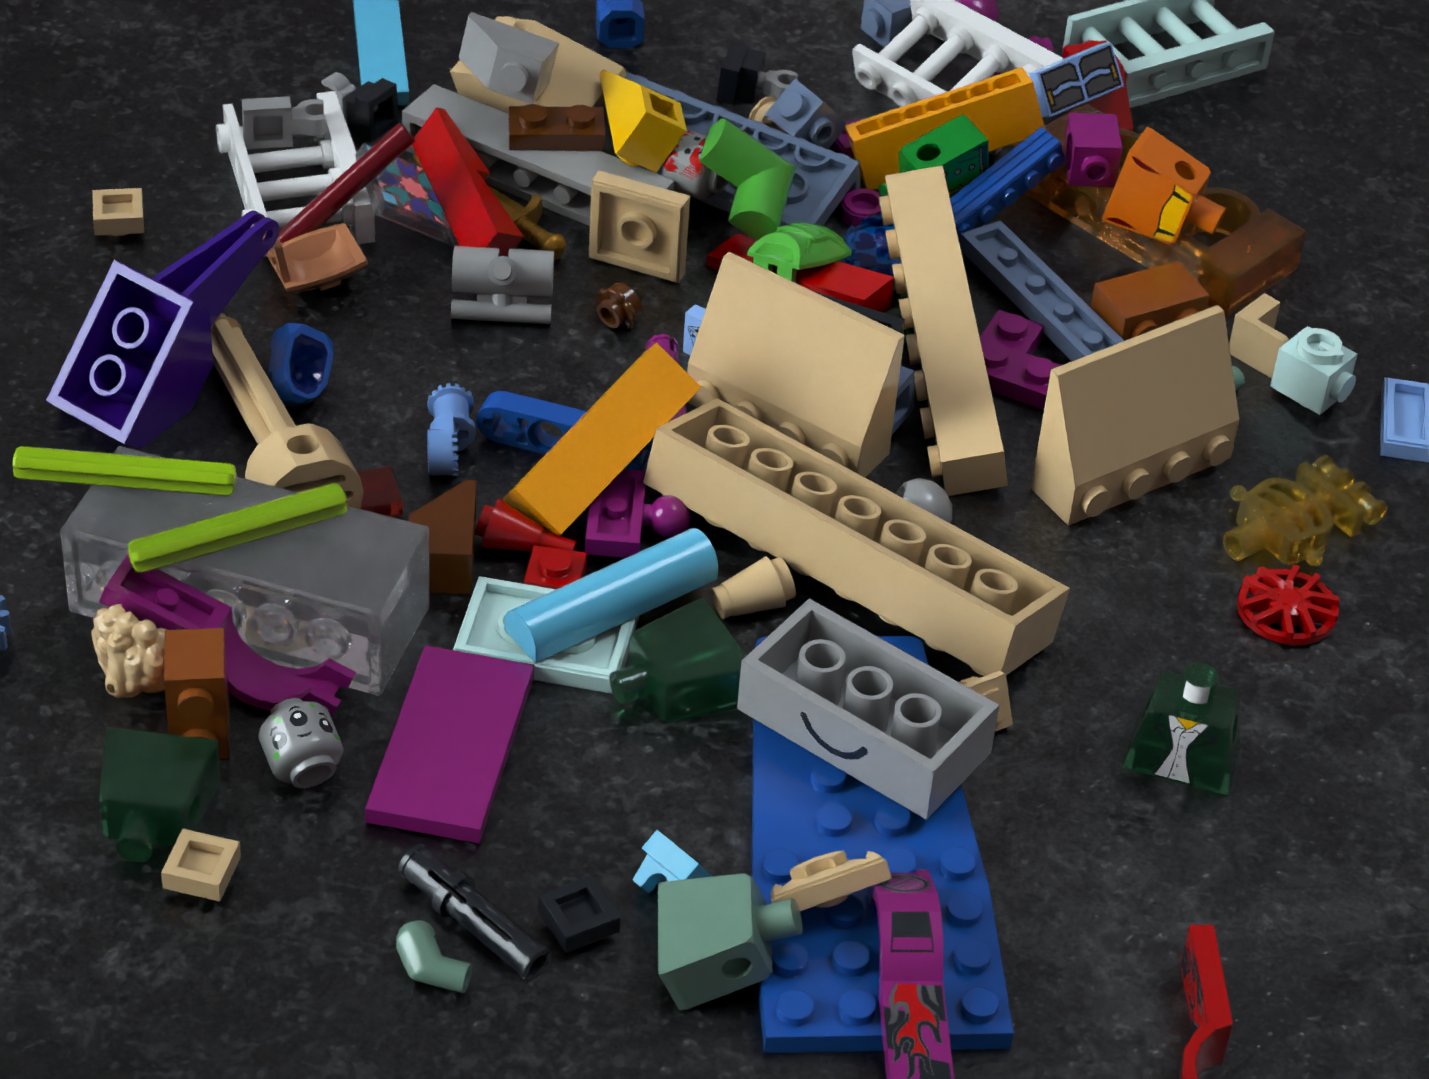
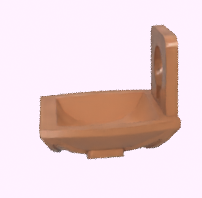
[263,223,368,294]

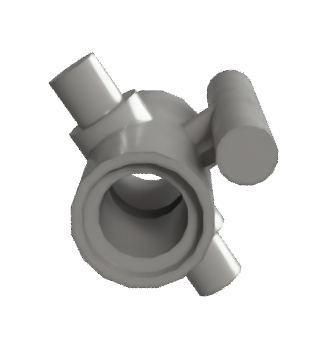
[451,246,554,324]

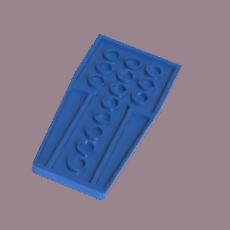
[751,636,1014,1053]

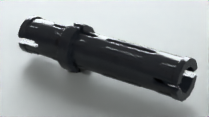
[398,843,552,981]

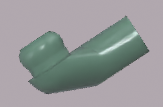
[396,920,472,993]

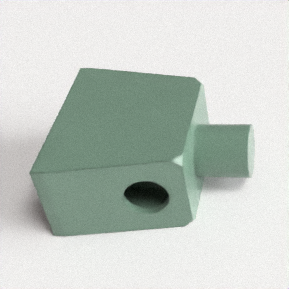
[658,873,803,1011]

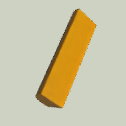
[845,67,1045,190]
[503,342,701,535]

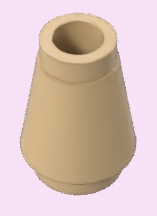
[711,556,796,619]

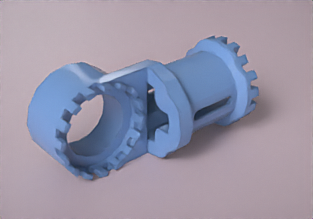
[427,383,477,477]

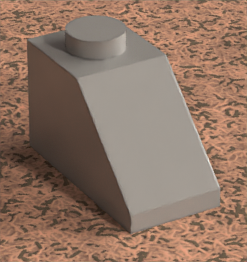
[459,12,559,105]

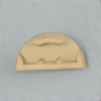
[771,851,892,911]

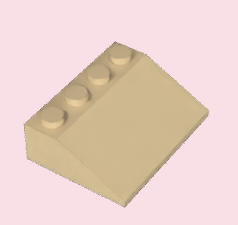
[687,252,905,477]
[1031,305,1239,526]

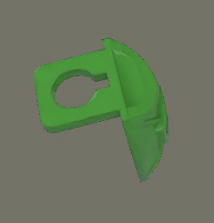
[747,223,852,283]

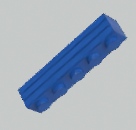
[950,127,1065,244]

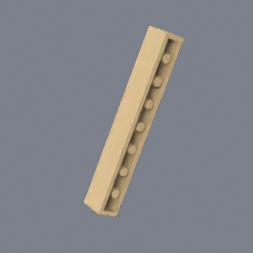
[879,165,1008,496]

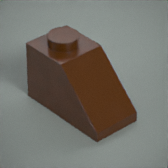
[395,480,476,594]

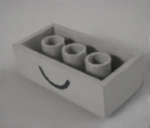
[737,599,999,820]

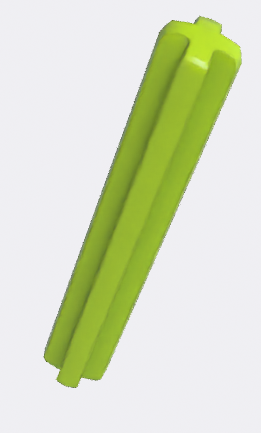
[12,446,237,497]
[128,483,347,573]

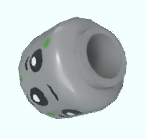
[258,698,344,788]

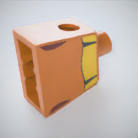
[1101,127,1226,244]

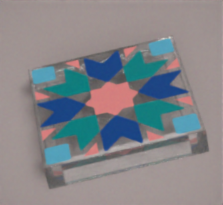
[355,143,458,246]

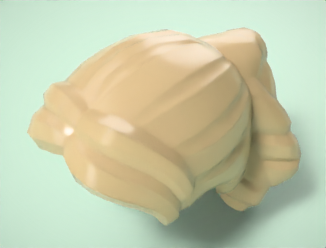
[91,604,167,698]

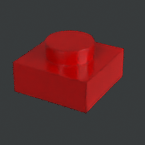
[524,545,587,589]

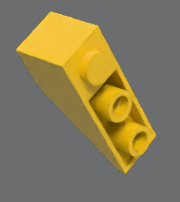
[599,69,687,173]

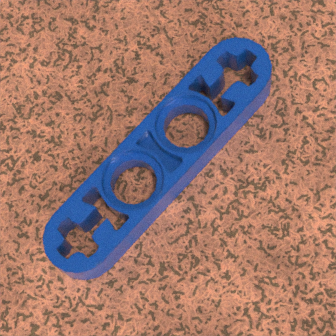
[476,391,654,471]

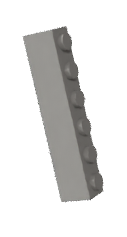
[402,84,675,226]

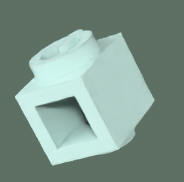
[1270,326,1357,415]

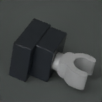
[716,43,798,105]
[321,72,399,142]

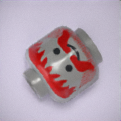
[661,130,729,200]

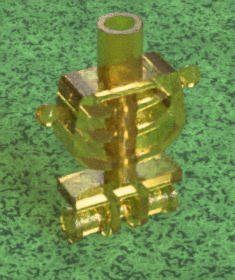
[1223,455,1387,566]

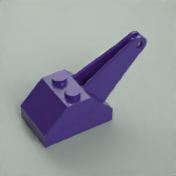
[46,211,279,449]

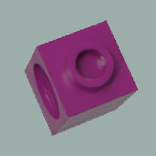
[1063,113,1123,187]

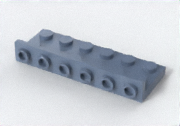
[601,72,860,227]

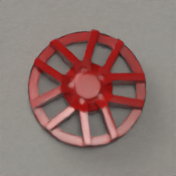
[1237,564,1340,645]

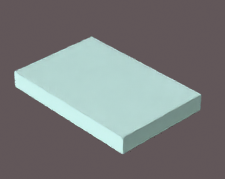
[453,576,639,694]

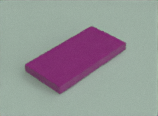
[365,645,534,843]

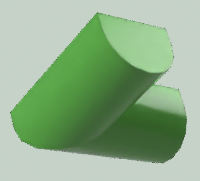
[699,118,796,241]

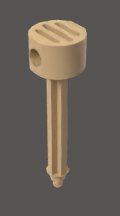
[211,313,364,545]

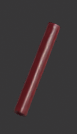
[278,122,416,243]

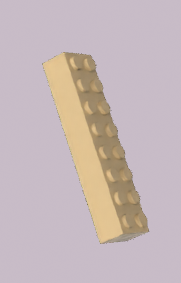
[643,398,1070,676]

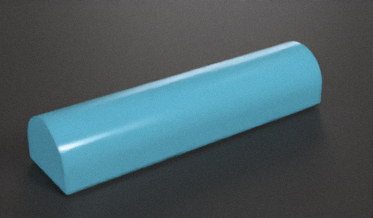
[505,528,718,663]

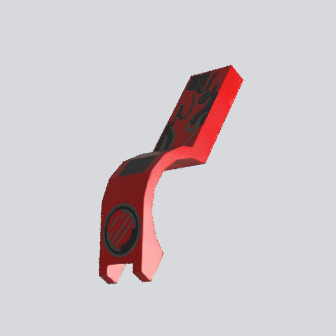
[1177,924,1233,1079]

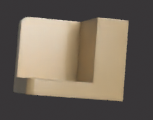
[1229,293,1289,378]

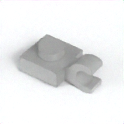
[242,96,326,149]

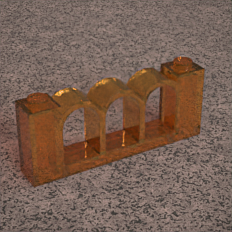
[1012,102,1306,316]

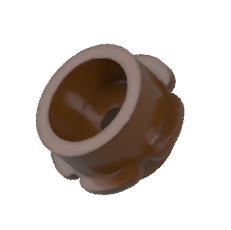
[596,283,642,330]

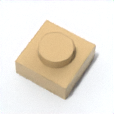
[92,188,144,236]
[161,829,241,901]

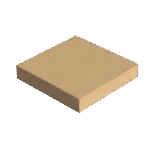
[589,170,690,283]

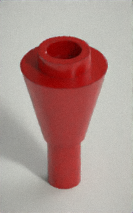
[475,498,577,552]

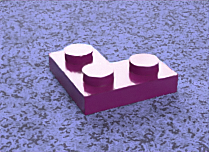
[980,310,1062,410]

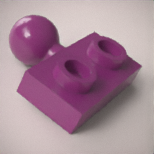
[585,469,691,558]

